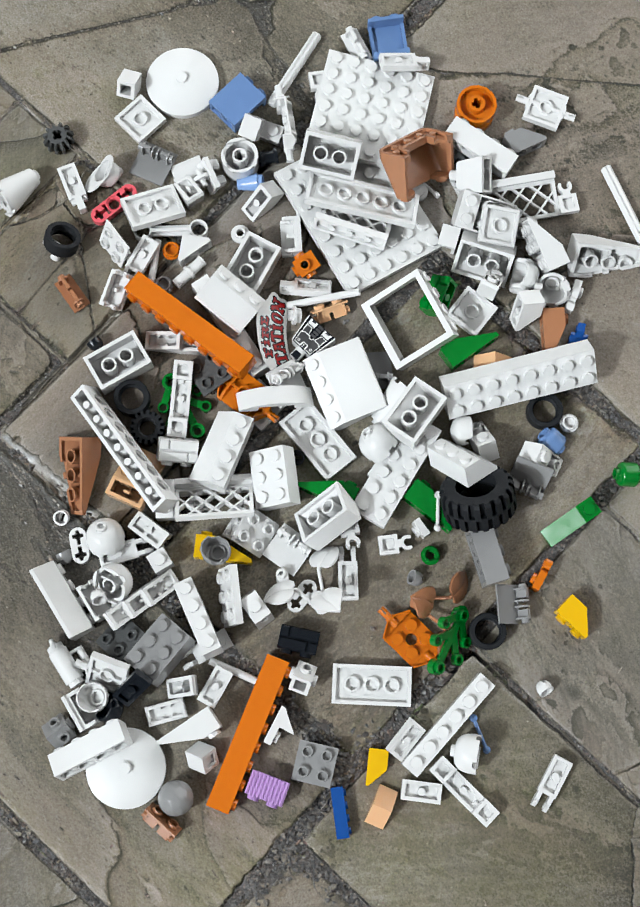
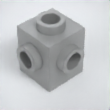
[41,713,77,749]

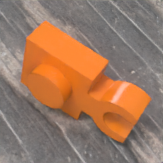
[529,558,554,592]

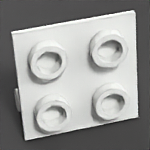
[99,219,132,268]
[265,358,306,408]
[262,523,313,577]

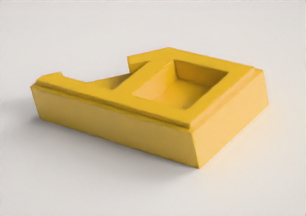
[365,748,389,786]

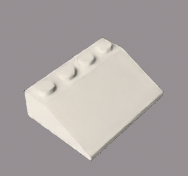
[302,337,388,430]

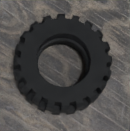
[439,466,517,533]

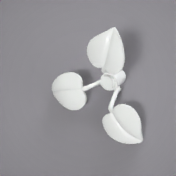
[264,546,343,614]

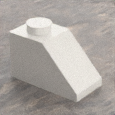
[241,180,285,222]
[509,289,546,331]

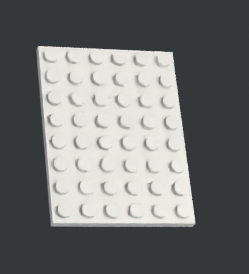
[274,160,444,298]

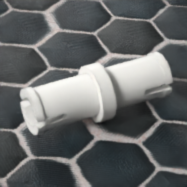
[172,255,206,290]

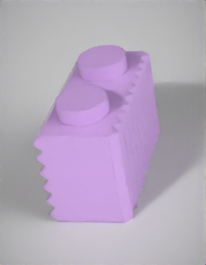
[244,769,291,809]

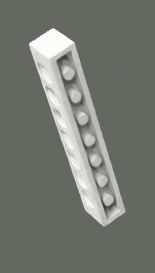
[70,384,178,513]

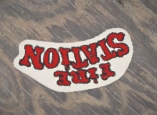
[256,292,292,370]

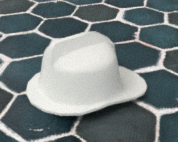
[85,155,123,192]

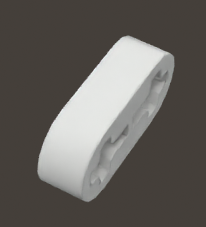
[69,527,91,565]
[287,579,317,613]

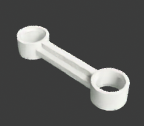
[133,219,208,241]

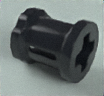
[258,148,279,168]

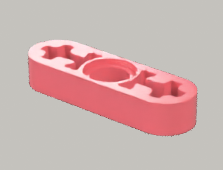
[91,184,138,226]

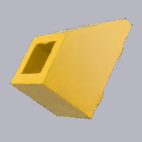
[554,594,588,639]

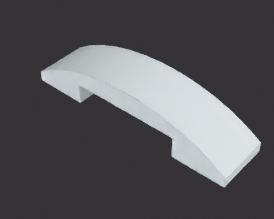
[167,359,194,438]
[236,385,314,412]
[429,755,500,828]

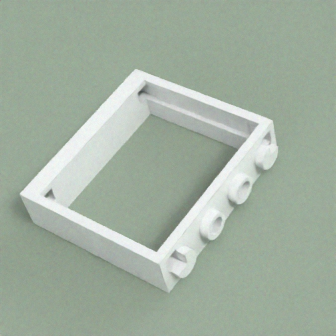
[361,269,459,371]

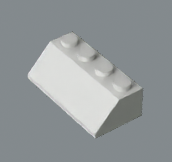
[188,411,254,494]
[29,561,96,641]

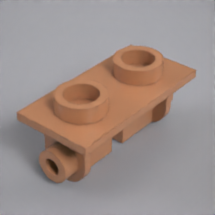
[54,274,90,313]
[141,802,182,843]

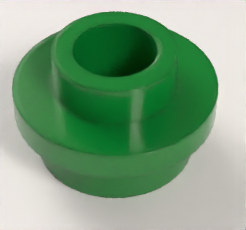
[421,546,440,565]

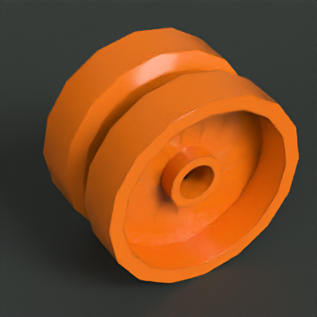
[454,85,497,131]

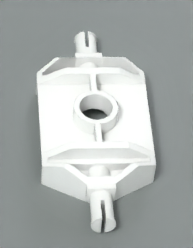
[274,85,297,163]

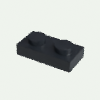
[112,668,153,707]

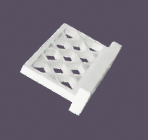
[481,170,560,220]
[312,207,392,251]
[175,473,254,522]

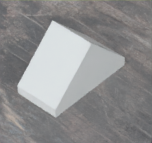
[173,175,204,209]
[178,234,212,267]
[166,675,199,699]

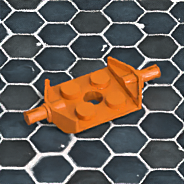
[217,373,280,423]
[378,606,446,669]

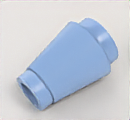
[237,173,264,191]

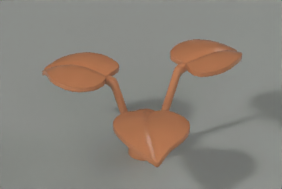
[410,570,468,657]

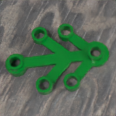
[158,373,212,439]
[427,605,471,675]

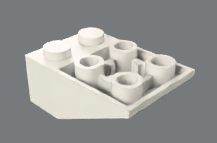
[450,189,517,234]
[518,217,570,276]

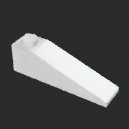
[567,233,640,278]

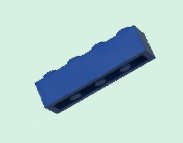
[330,786,352,839]

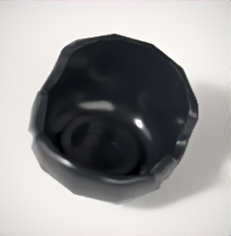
[96,692,124,722]

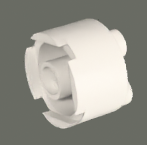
[221,137,259,181]

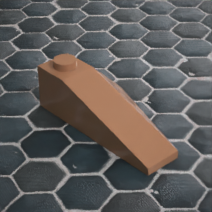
[59,436,102,515]

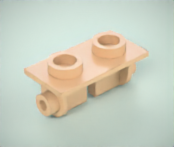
[310,299,350,324]

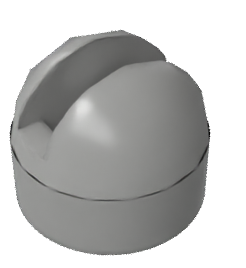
[55,549,73,565]
[407,569,424,586]

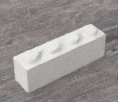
[445,116,519,179]
[173,577,224,660]
[47,718,133,781]

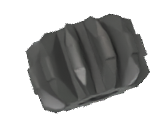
[43,122,75,155]

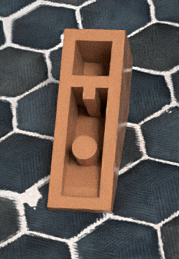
[539,307,568,350]

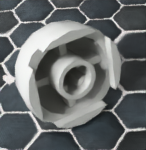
[359,423,398,463]
[86,518,126,557]
[93,563,133,603]
[450,734,482,775]

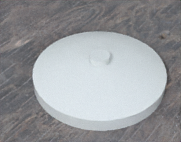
[146,48,219,119]
[86,727,167,809]

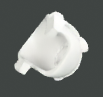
[533,272,571,308]

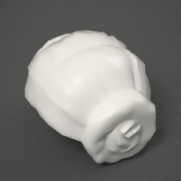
[509,258,540,294]

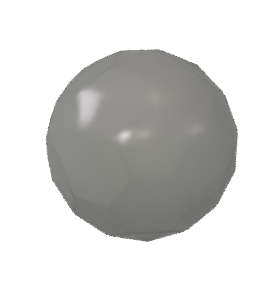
[158,780,194,817]

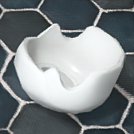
[450,416,473,446]
[76,682,109,713]

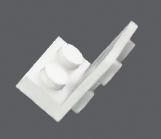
[222,504,279,558]

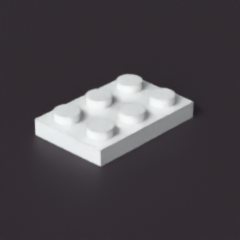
[120,184,186,232]
[216,564,244,628]

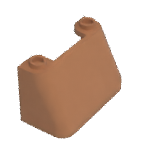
[379,128,454,202]

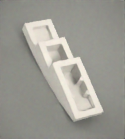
[144,331,201,355]
[103,568,179,631]

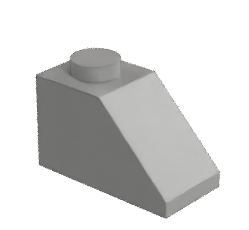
[502,128,547,158]

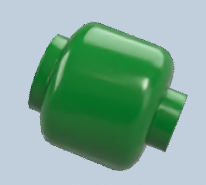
[612,462,640,487]

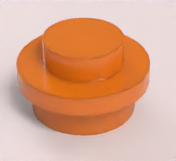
[162,242,180,260]

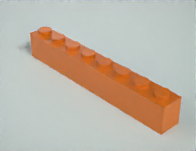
[124,271,257,380]
[206,654,292,814]

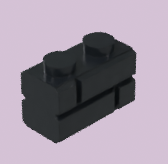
[277,624,320,659]

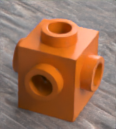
[292,250,322,279]

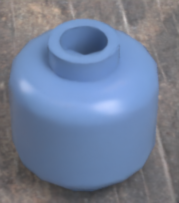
[537,427,566,455]

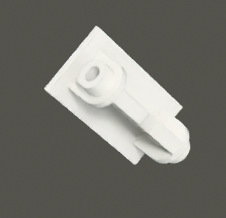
[340,26,373,60]

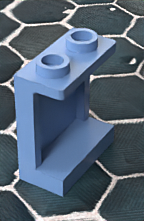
[367,14,410,62]
[209,72,266,133]

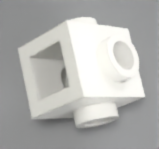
[288,660,318,696]

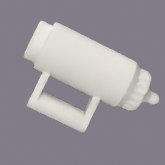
[47,639,90,689]

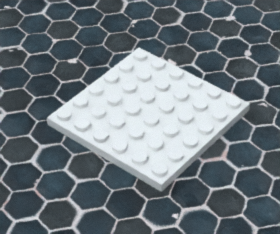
[309,49,435,168]

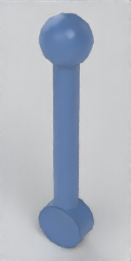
[469,714,491,754]

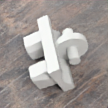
[194,156,227,195]

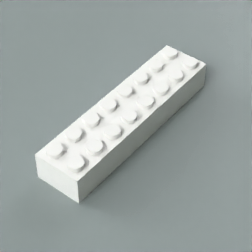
[439,339,598,420]

